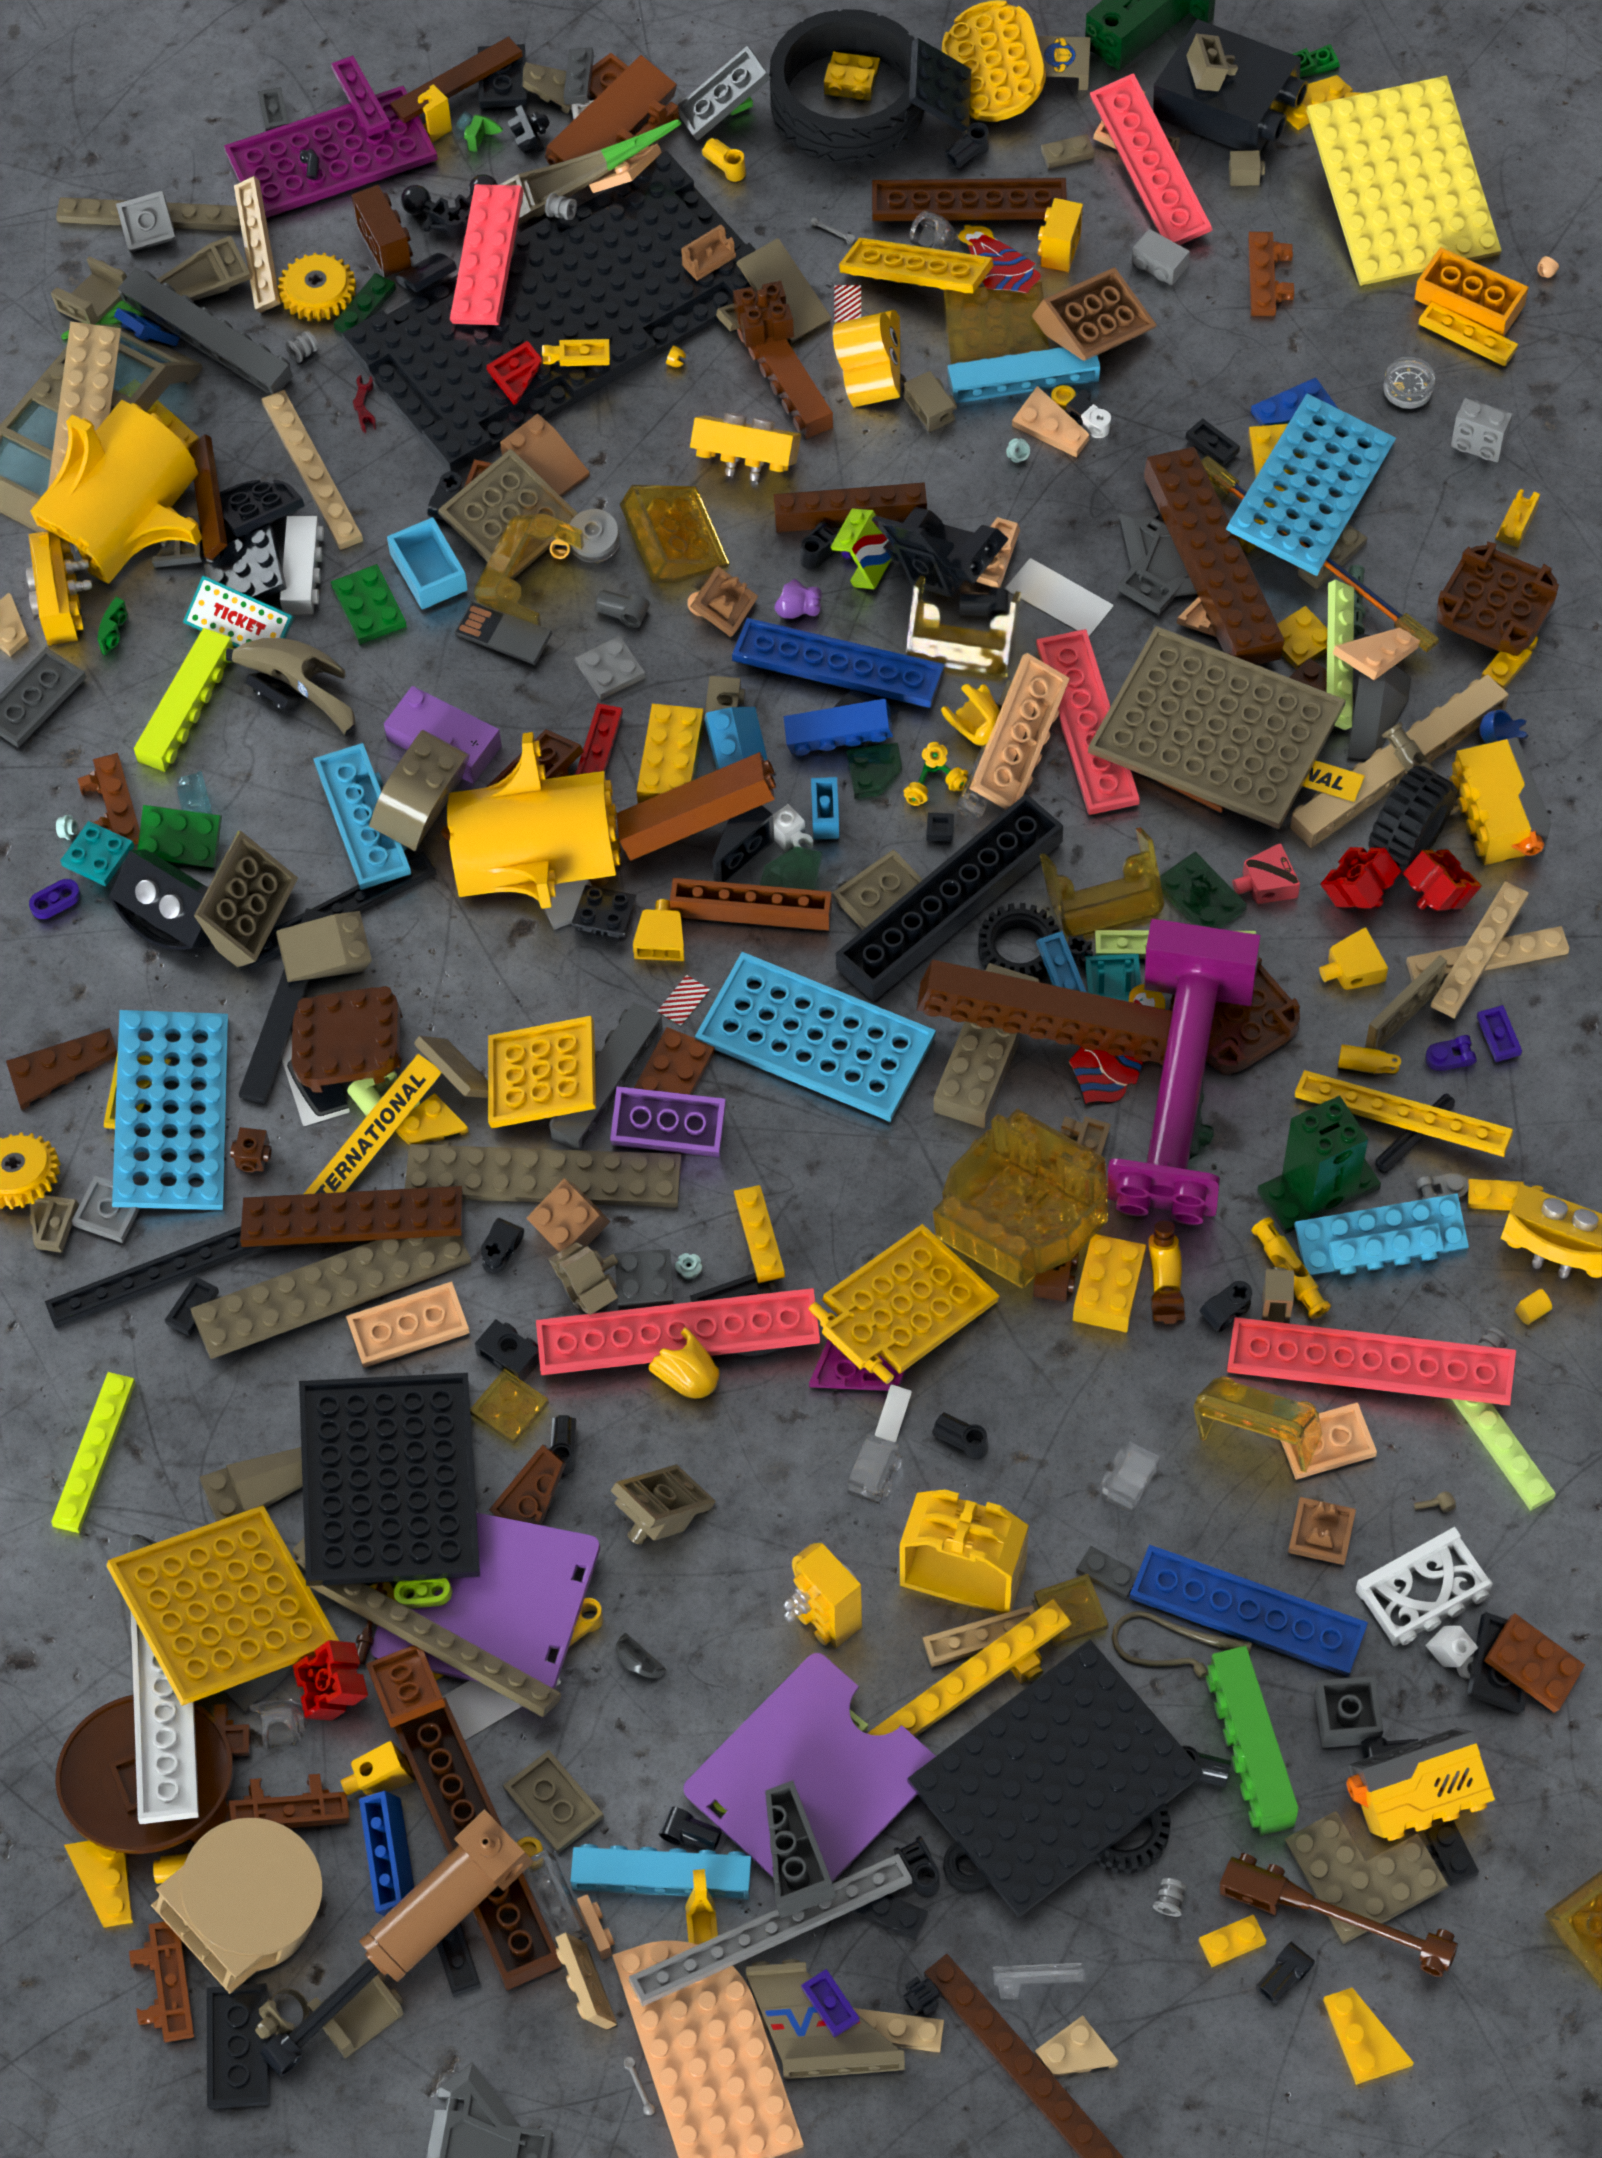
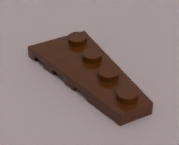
[6,1028,117,1110]

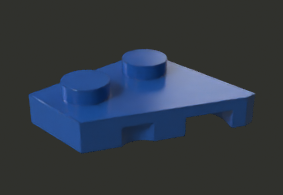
[114,308,180,346]

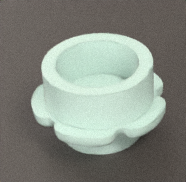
[1006,438,1030,463]
[56,815,78,840]
[675,1253,702,1279]

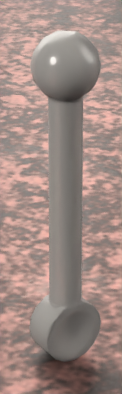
[810,217,855,245]
[623,2057,655,2115]

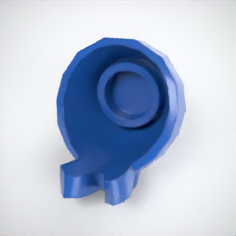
[1480,709,1529,744]

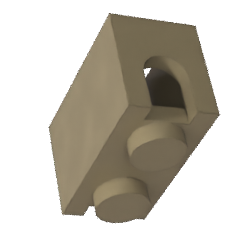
[904,371,957,433]

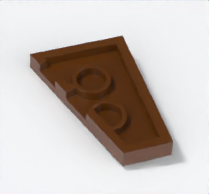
[489,1444,566,1525]

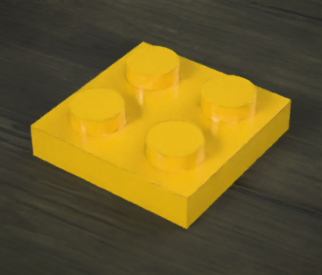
[1277,606,1328,670]

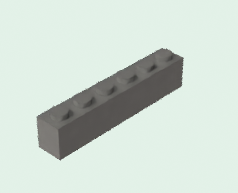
[549,1002,663,1150]

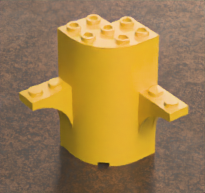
[30,400,202,584]
[447,732,621,909]

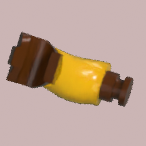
[1148,1220,1185,1324]

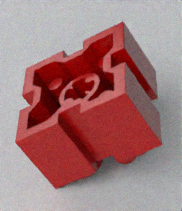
[1320,847,1401,908]
[1403,849,1482,911]
[293,1640,368,1721]

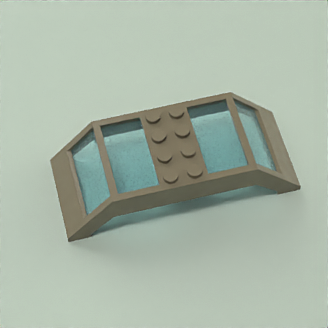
[0,324,203,532]

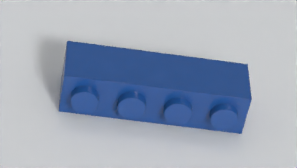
[783,699,893,755]
[359,1791,414,1916]

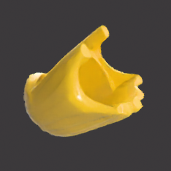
[941,684,1000,747]
[648,1327,720,1399]

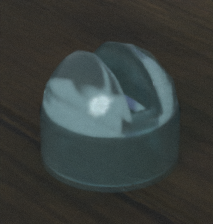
[455,111,473,132]

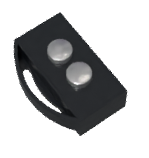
[109,849,210,950]

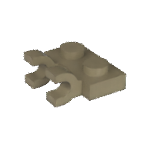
[1052,1116,1111,1175]

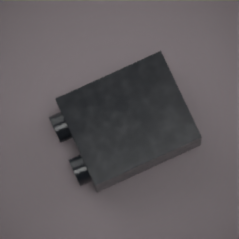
[1153,19,1308,152]

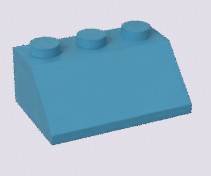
[704,707,768,770]

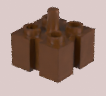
[733,281,794,347]

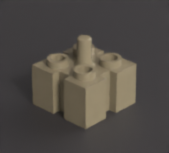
[548,1242,618,1315]

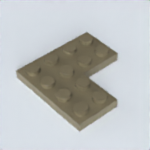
[1285,1811,1448,1944]

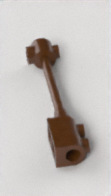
[1219,1853,1458,1977]

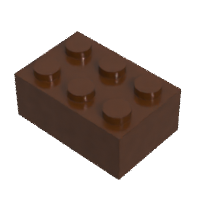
[351,185,413,278]

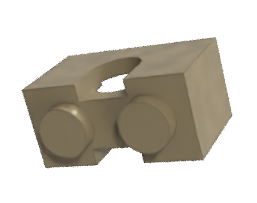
[704,676,746,733]
[1261,1267,1294,1324]

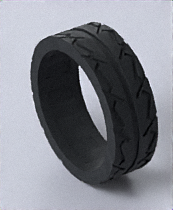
[769,9,925,163]

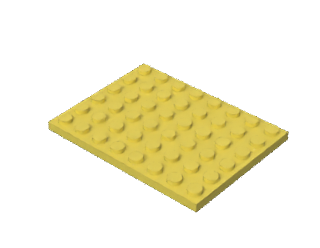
[1306,75,1502,286]

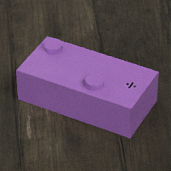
[384,686,502,784]
[610,1086,726,1157]

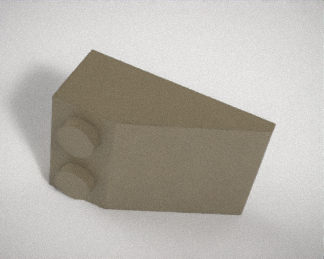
[276,911,372,982]

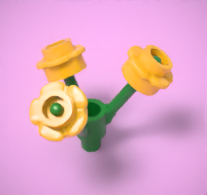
[903,742,969,806]

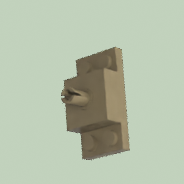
[610,1464,716,1545]

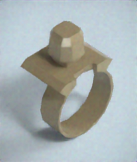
[255,1988,309,2039]

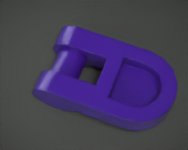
[1425,1035,1477,1071]

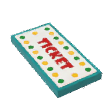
[183,576,295,647]

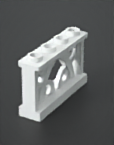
[1355,1527,1493,1647]

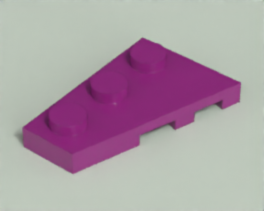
[809,1339,907,1391]

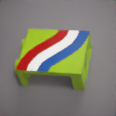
[831,508,892,589]

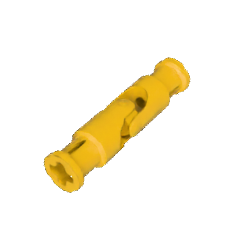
[1251,1217,1331,1320]

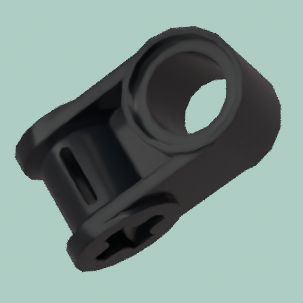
[427,472,463,521]
[800,521,838,569]
[481,1218,524,1273]
[1199,1281,1253,1333]
[893,1836,940,1897]

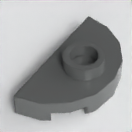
[616,1633,666,1678]

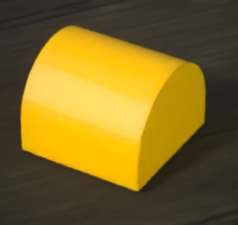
[1514,1289,1552,1325]

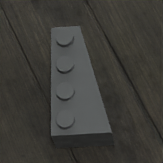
[765,1780,837,1918]

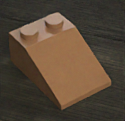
[500,414,590,497]

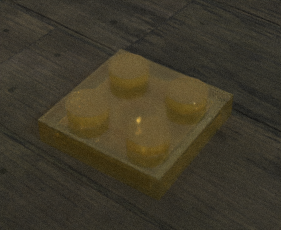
[470,1369,549,1445]
[1034,1574,1109,1647]

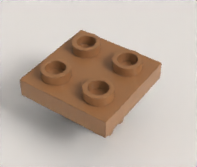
[690,566,758,637]
[1288,1497,1356,1565]

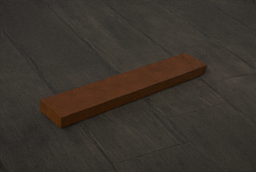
[390,36,523,124]
[189,434,227,560]

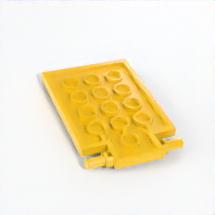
[809,1224,999,1384]

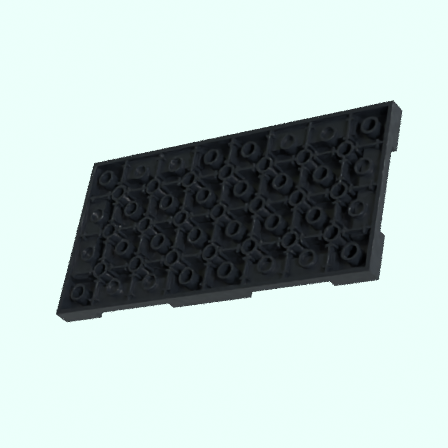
[342,150,756,472]

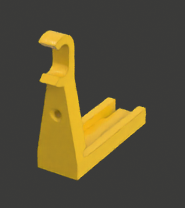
[685,1869,718,1945]

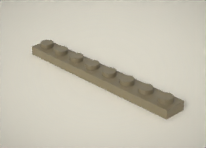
[56,197,241,231]

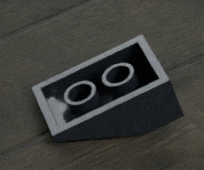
[713,805,774,882]

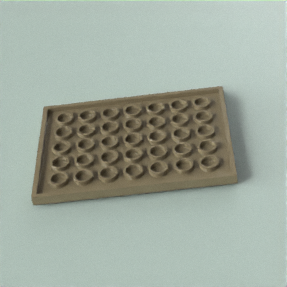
[1088,626,1345,829]

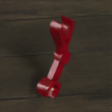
[353,375,376,433]

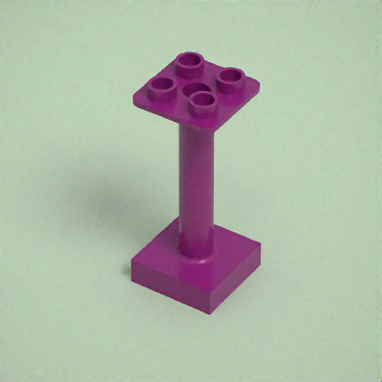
[1107,918,1261,1225]

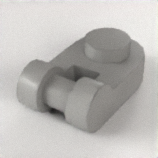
[1416,1173,1469,1201]

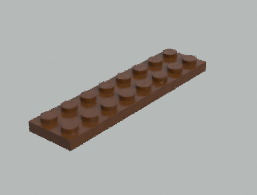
[872,178,1067,221]
[240,1186,463,1247]

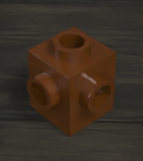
[230,1127,272,1172]

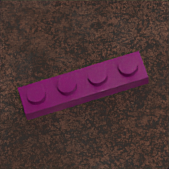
[331,55,391,136]

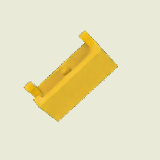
[418,84,452,143]
[1495,489,1540,548]

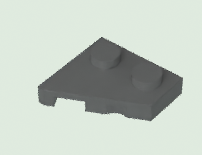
[152,515,202,568]

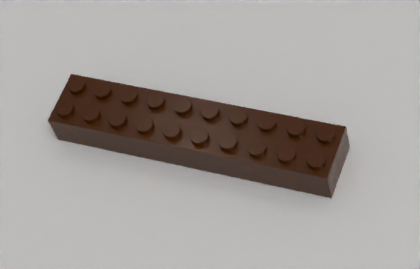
[1144,447,1285,665]
[916,959,1172,1066]
[393,1697,562,1991]

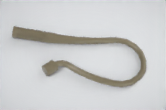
[1112,1611,1252,1679]

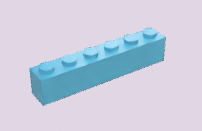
[947,347,1100,403]
[570,1844,752,1900]

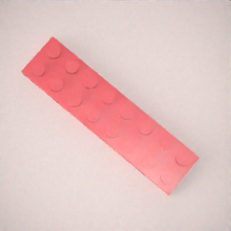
[1090,73,1212,245]
[1036,629,1140,815]

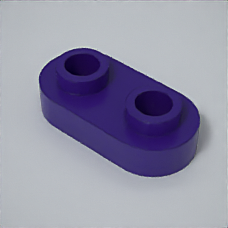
[29,879,80,919]

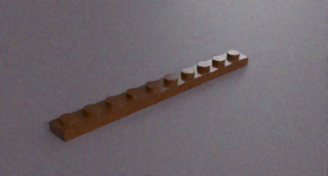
[924,1954,1124,2158]

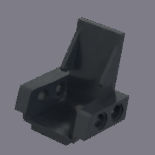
[872,507,1009,597]

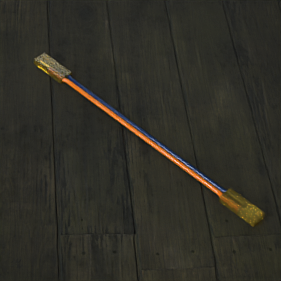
[1201,455,1439,652]

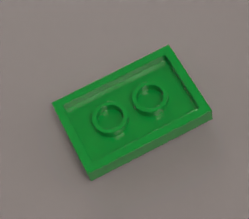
[330,564,407,645]
[137,805,222,868]

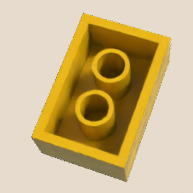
[1073,1233,1146,1333]

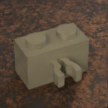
[1186,33,1238,91]

